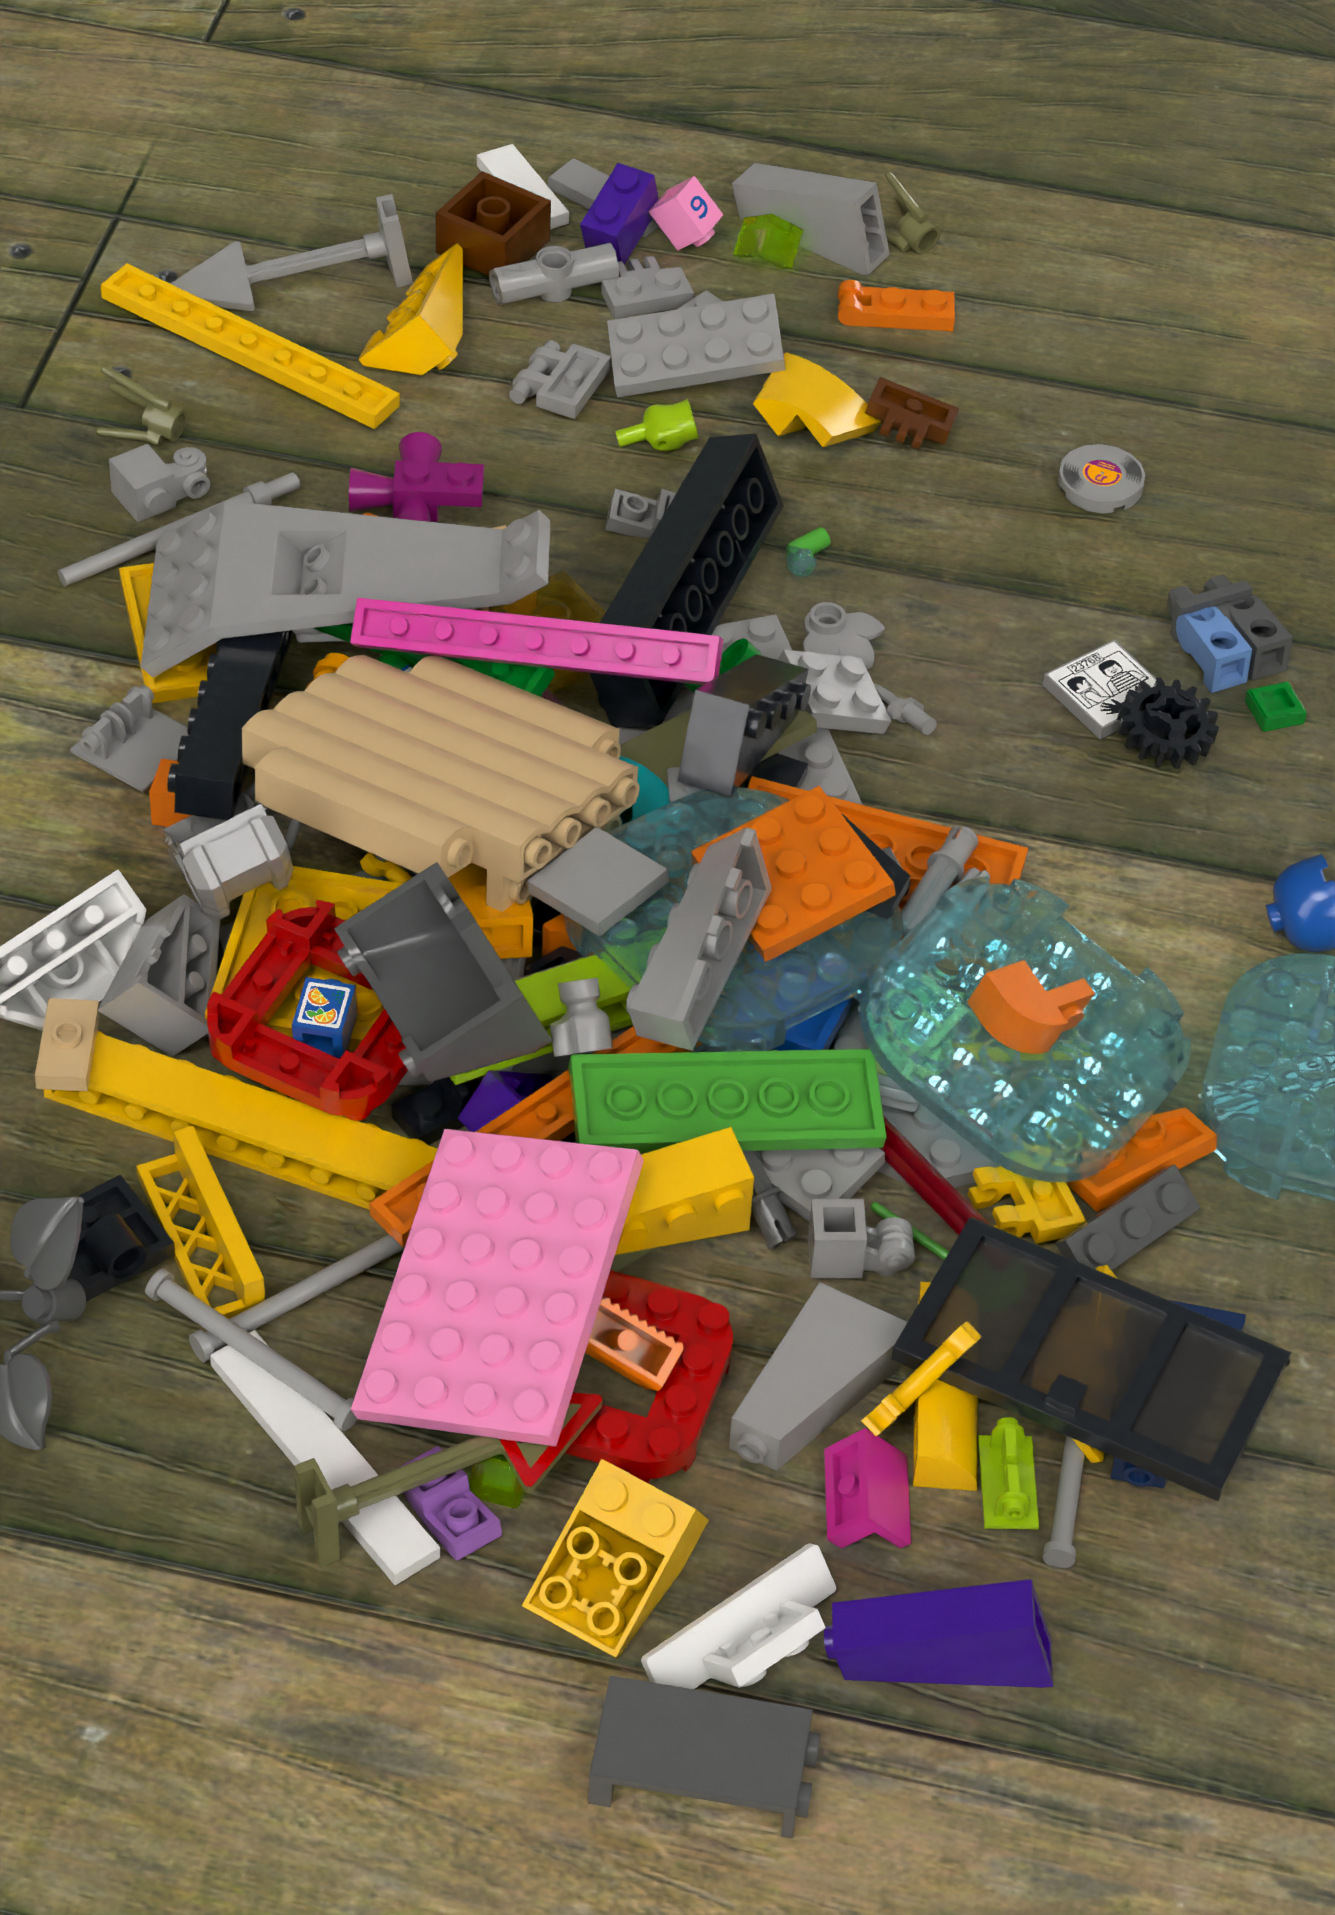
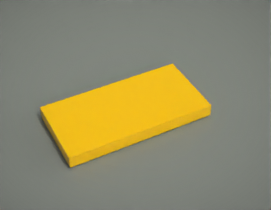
[119,563,217,703]

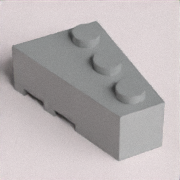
[97,894,220,1057]

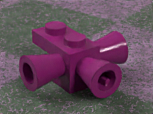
[348,432,484,523]

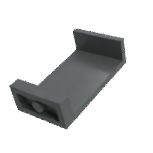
[588,1675,821,1838]

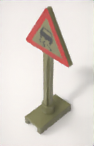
[294,1393,603,1568]

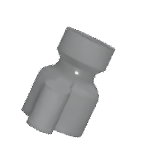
[550,978,613,1057]

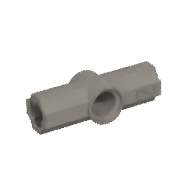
[489,243,619,305]

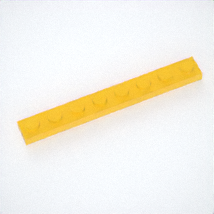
[101,263,400,429]

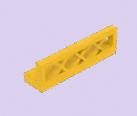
[136,1125,265,1319]

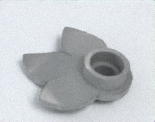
[803,602,885,669]

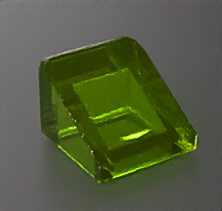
[469,1454,526,1509]

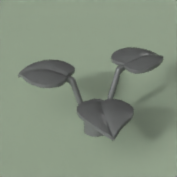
[0,1196,86,1450]

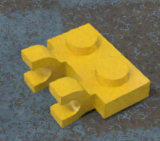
[967,1145,1086,1244]

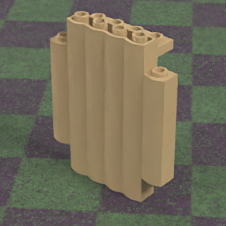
[242,655,640,912]

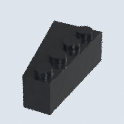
[677,654,811,797]

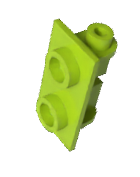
[978,1417,1039,1529]

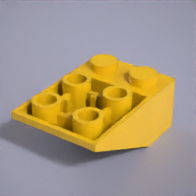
[522,1459,709,1659]

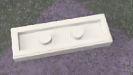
[477,144,569,229]

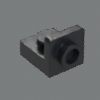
[392,1077,473,1145]

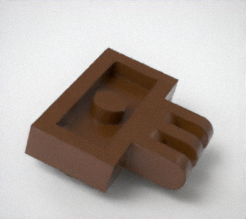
[865,377,959,451]

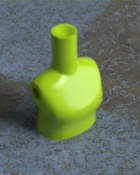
[615,398,699,451]

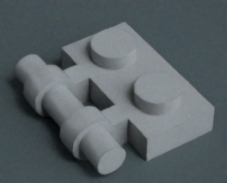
[509,340,611,419]

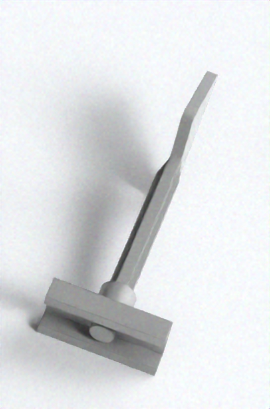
[170,194,413,311]

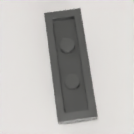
[1055,1164,1200,1287]

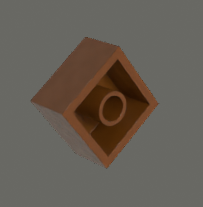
[436,171,551,276]

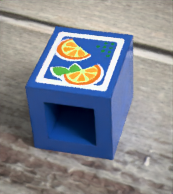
[292,977,358,1059]

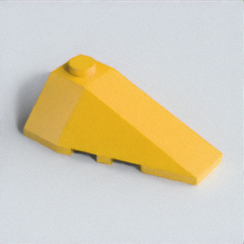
[358,243,463,375]

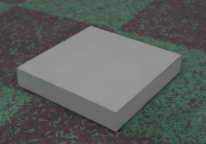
[527,827,669,937]

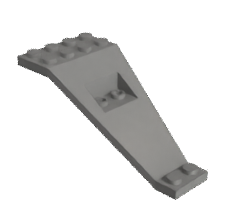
[141,501,550,678]

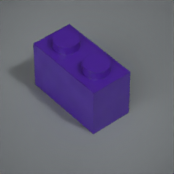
[580,163,659,265]

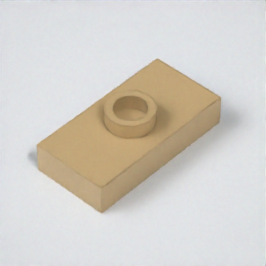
[35,998,100,1091]

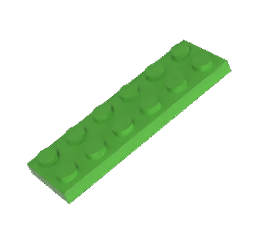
[569,1049,886,1153]

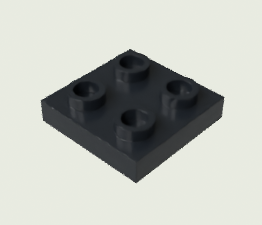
[68,1175,175,1302]

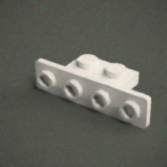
[641,1543,836,1689]

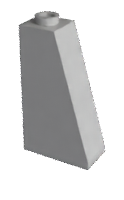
[732,163,890,275]
[729,1282,907,1471]

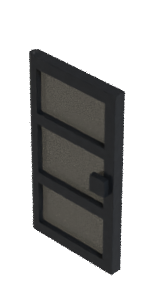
[891,1217,1292,1501]

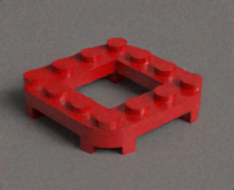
[207,900,408,1121]
[565,1270,733,1484]

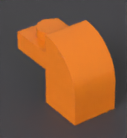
[967,960,1095,1054]

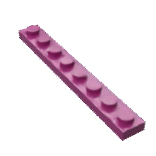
[350,598,724,685]

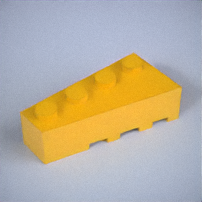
[615,1127,754,1255]

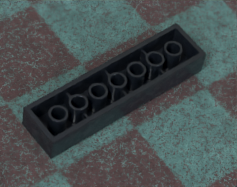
[589,433,784,727]

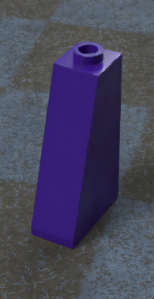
[824,1579,1054,1688]

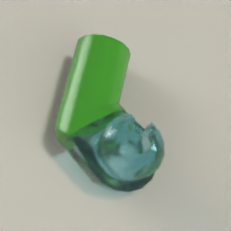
[786,527,831,577]

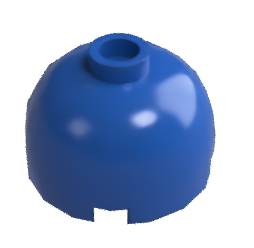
[1265,854,1335,952]

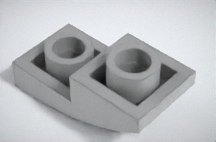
[605,488,676,538]

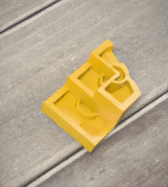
[753,352,883,447]

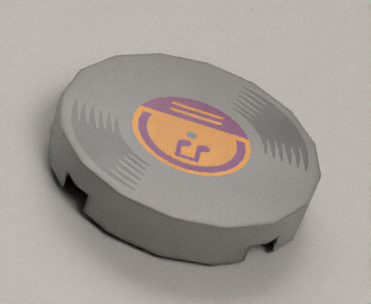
[1057,444,1146,514]

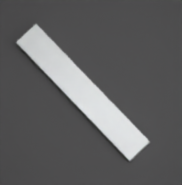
[210,1330,440,1585]

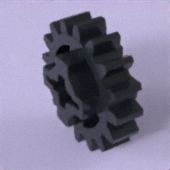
[1117,677,1219,769]

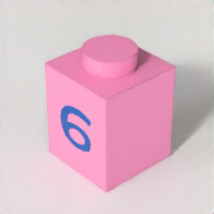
[648,176,723,251]

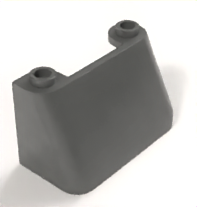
[334,862,552,1082]

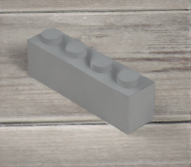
[626,828,772,1051]

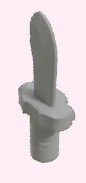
[874,683,937,735]

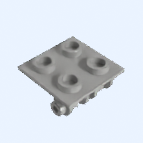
[70,685,189,793]

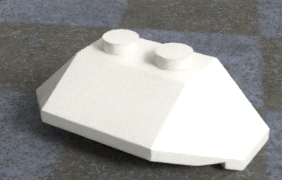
[0,869,147,1031]

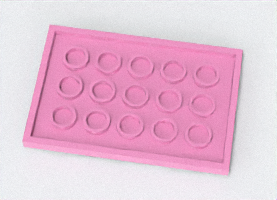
[351,1129,644,1446]

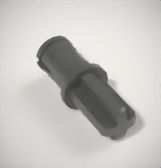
[743,1151,798,1250]

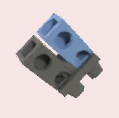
[1166,574,1293,693]

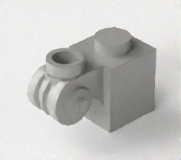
[109,444,210,523]
[808,1199,915,1278]

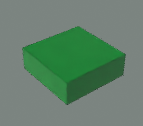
[1245,681,1307,732]

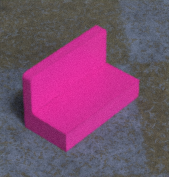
[824,1428,911,1549]

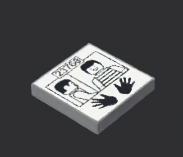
[1043,640,1156,740]

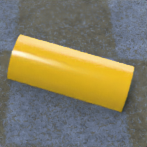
[913,1282,978,1491]

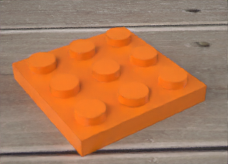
[691,785,896,963]

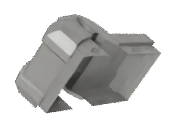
[163,793,294,919]

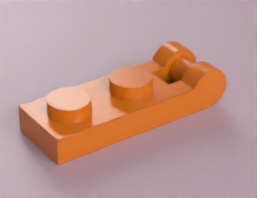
[838,280,955,332]

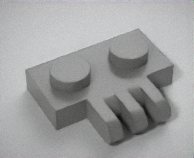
[601,256,694,319]

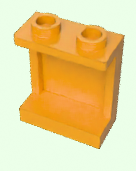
[448,863,533,959]

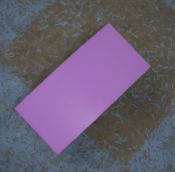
[398,1446,502,1561]

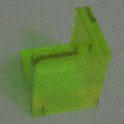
[733,213,804,269]

